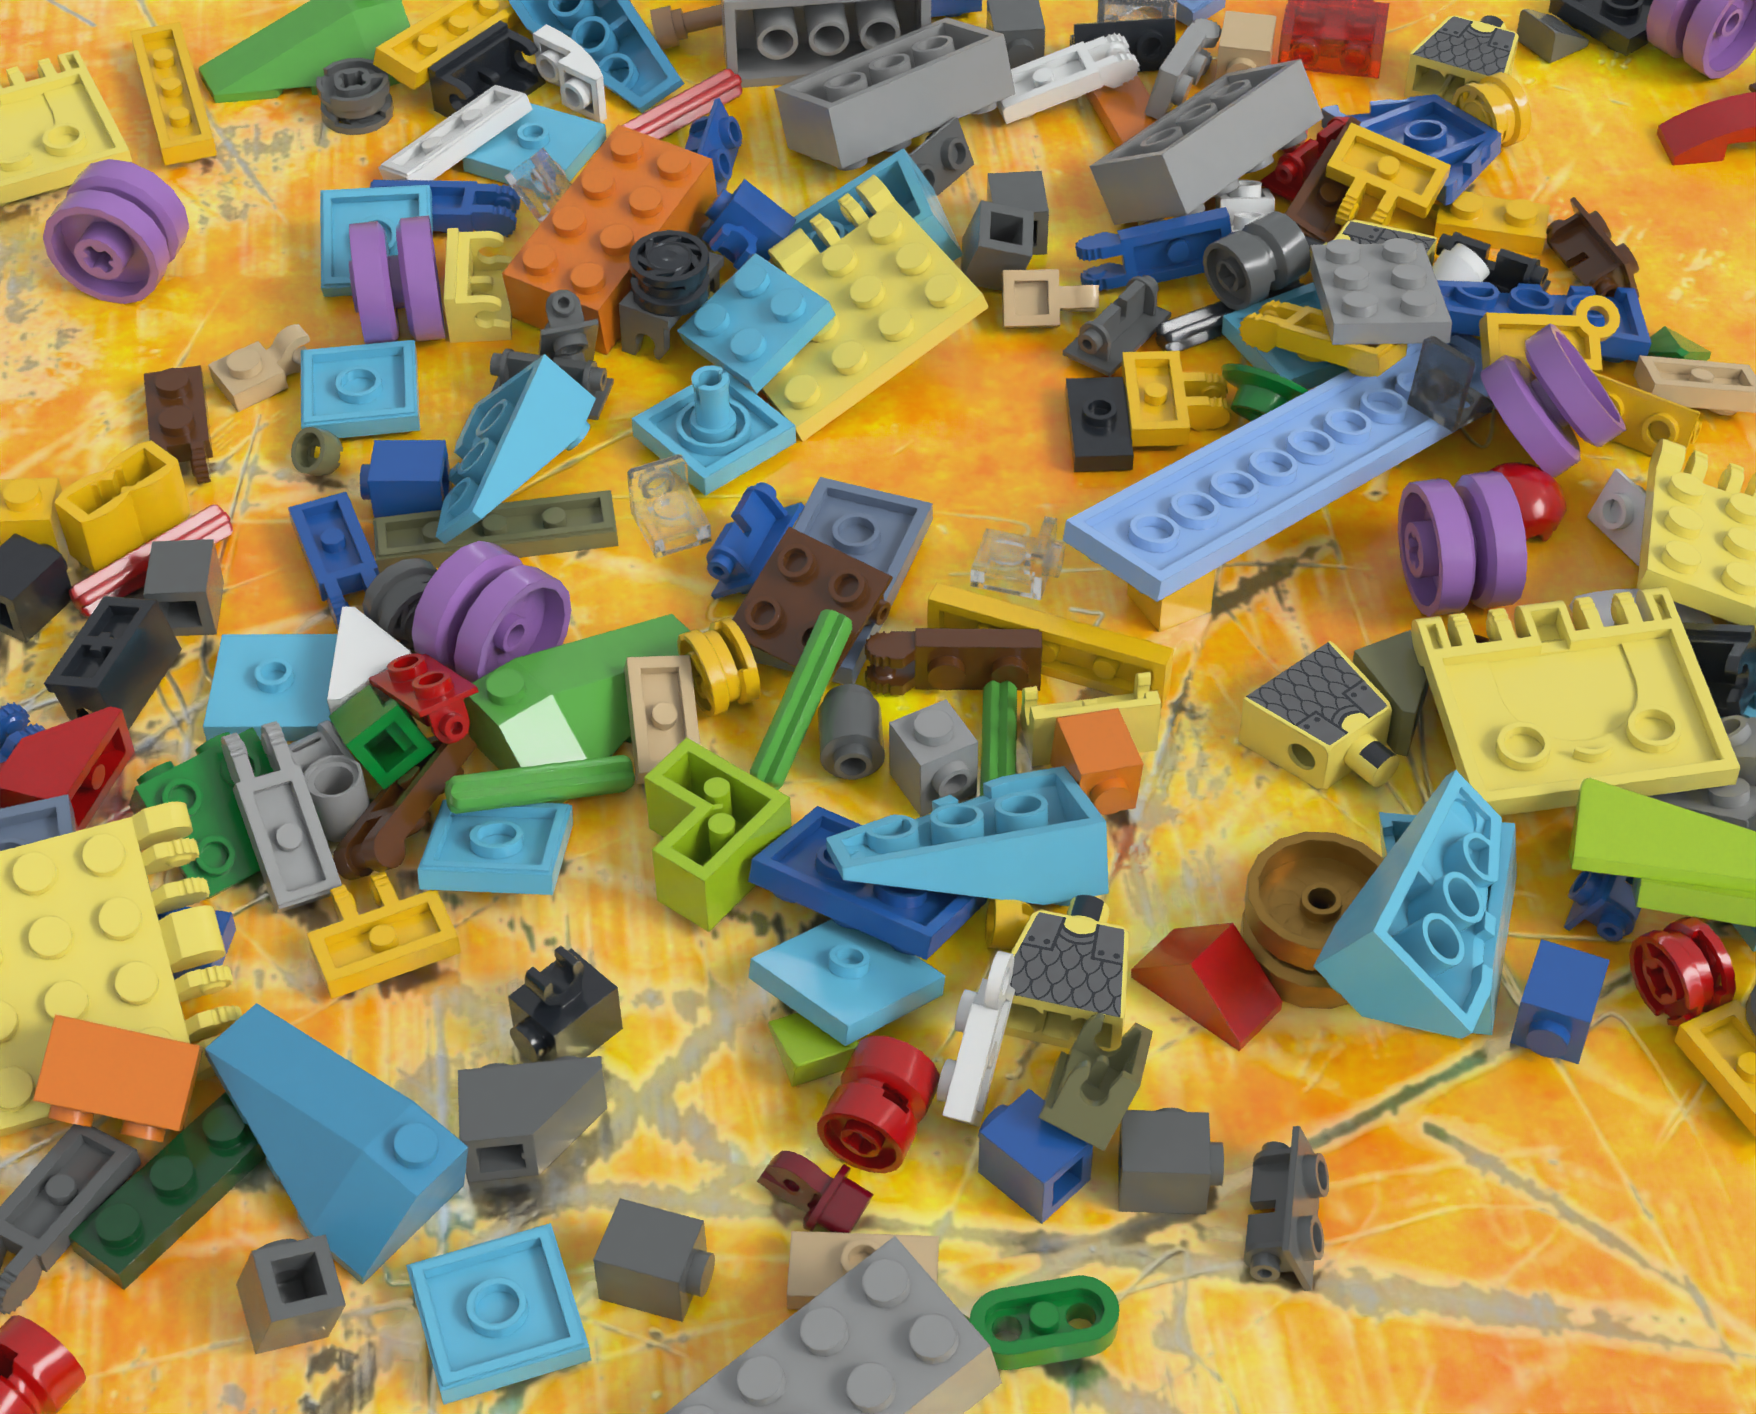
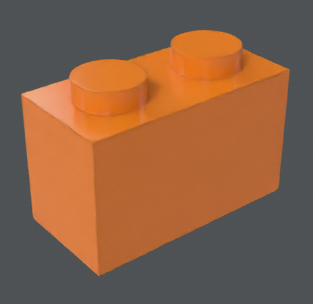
[33,1014,204,1142]

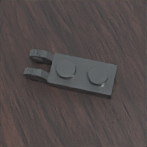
[0,1124,142,1315]

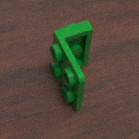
[129,727,274,899]

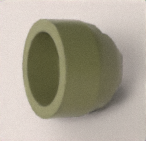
[291,427,343,476]

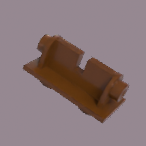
[1546,197,1640,298]

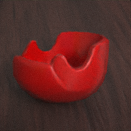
[1489,462,1567,542]

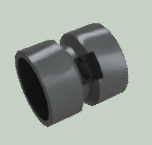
[1203,211,1311,311]

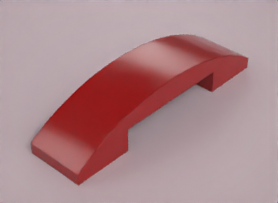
[1657,92,1756,166]

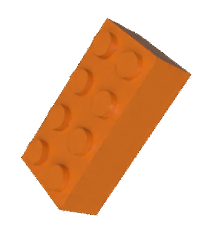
[502,124,718,355]

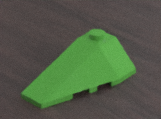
[198,0,410,103]

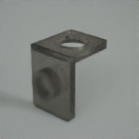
[1407,336,1494,432]

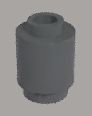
[818,684,885,780]

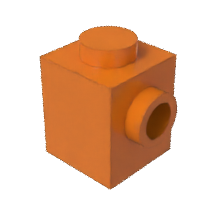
[1050,708,1144,815]

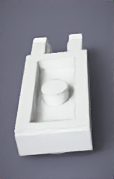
[997,33,1140,124]

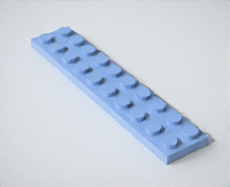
[1063,333,1496,602]

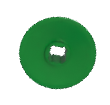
[1221,363,1309,421]

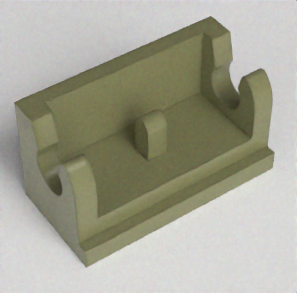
[1038,1013,1153,1151]

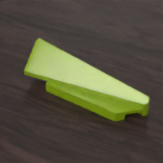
[1568,778,1756,927]

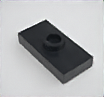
[1065,377,1134,472]

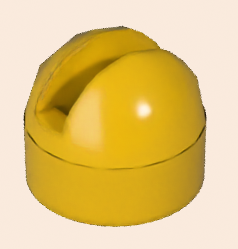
[985,898,1035,949]

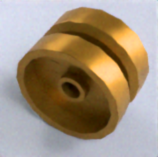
[1240,832,1384,1009]

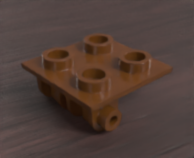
[732,527,893,685]

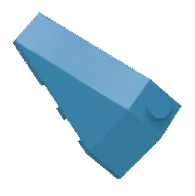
[508,0,684,113]
[205,1003,468,1284]

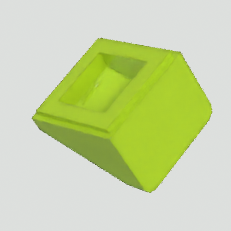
[768,1013,858,1087]

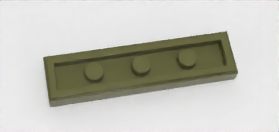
[373,490,618,574]

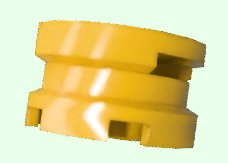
[1452,72,1532,147]
[677,617,761,717]

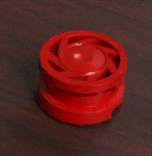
[1629,916,1736,1027]

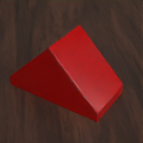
[1131,923,1283,1051]

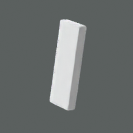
[378,85,533,180]

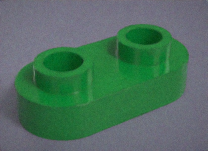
[969,1275,1120,1370]

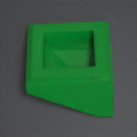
[1635,326,1711,362]

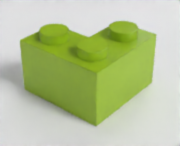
[644,737,792,932]

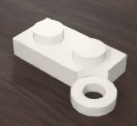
[937,951,1015,1127]

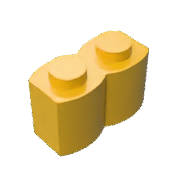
[54,440,191,573]

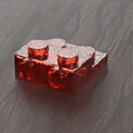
[1278,0,1390,79]

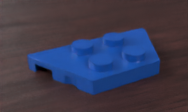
[1322,94,1502,205]

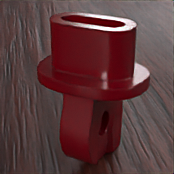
[756,1151,874,1233]

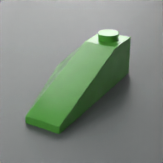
[464,614,690,803]

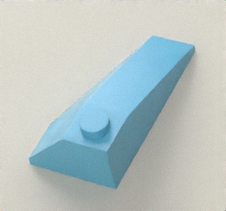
[436,354,596,544]
[826,766,1109,906]
[1313,770,1502,1039]

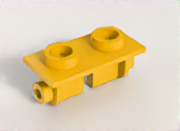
[1594,372,1702,456]

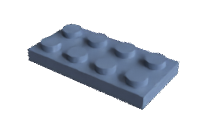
[749,477,933,684]

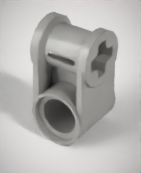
[288,720,370,842]

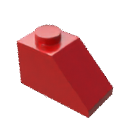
[0,706,135,831]

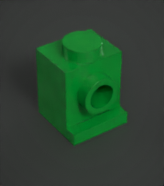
[329,684,436,790]

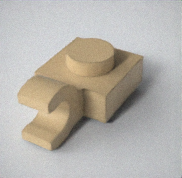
[1002,269,1099,329]
[208,324,310,412]

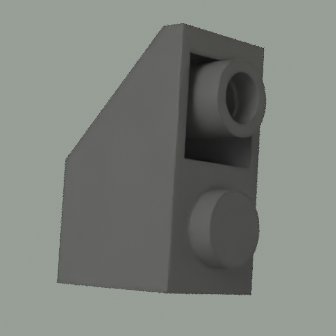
[458,1056,607,1182]

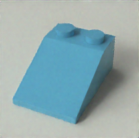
[789,148,963,261]

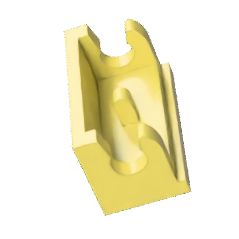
[444,228,512,343]
[1020,672,1161,767]

